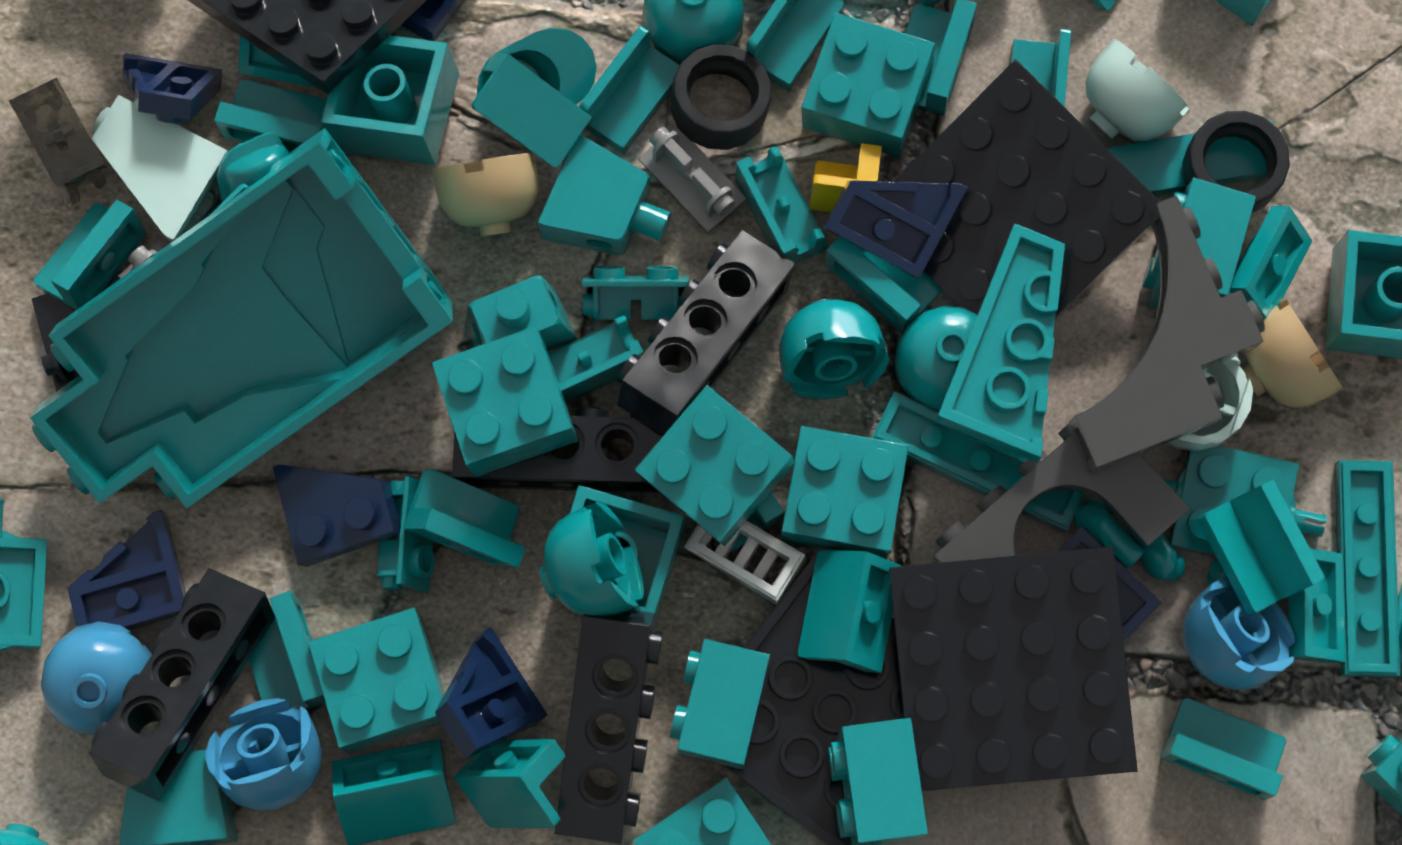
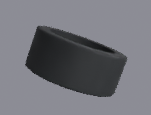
[670,44,771,150]
[1182,110,1290,214]

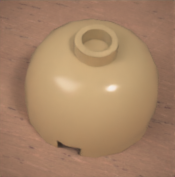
[432,153,539,237]
[1242,298,1344,408]

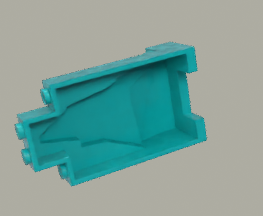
[30,128,453,509]

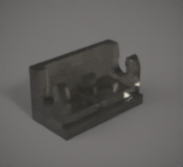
[9,77,106,208]

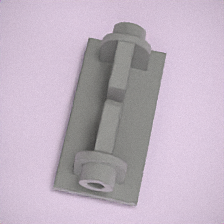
[638,126,747,233]

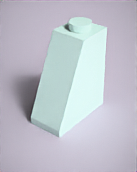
[91,95,228,243]

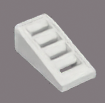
[684,521,807,605]

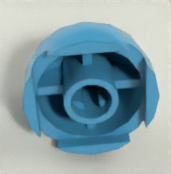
[1182,577,1295,690]
[41,622,152,735]
[205,698,323,812]

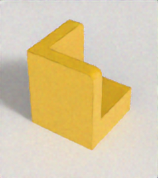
[809,143,882,213]

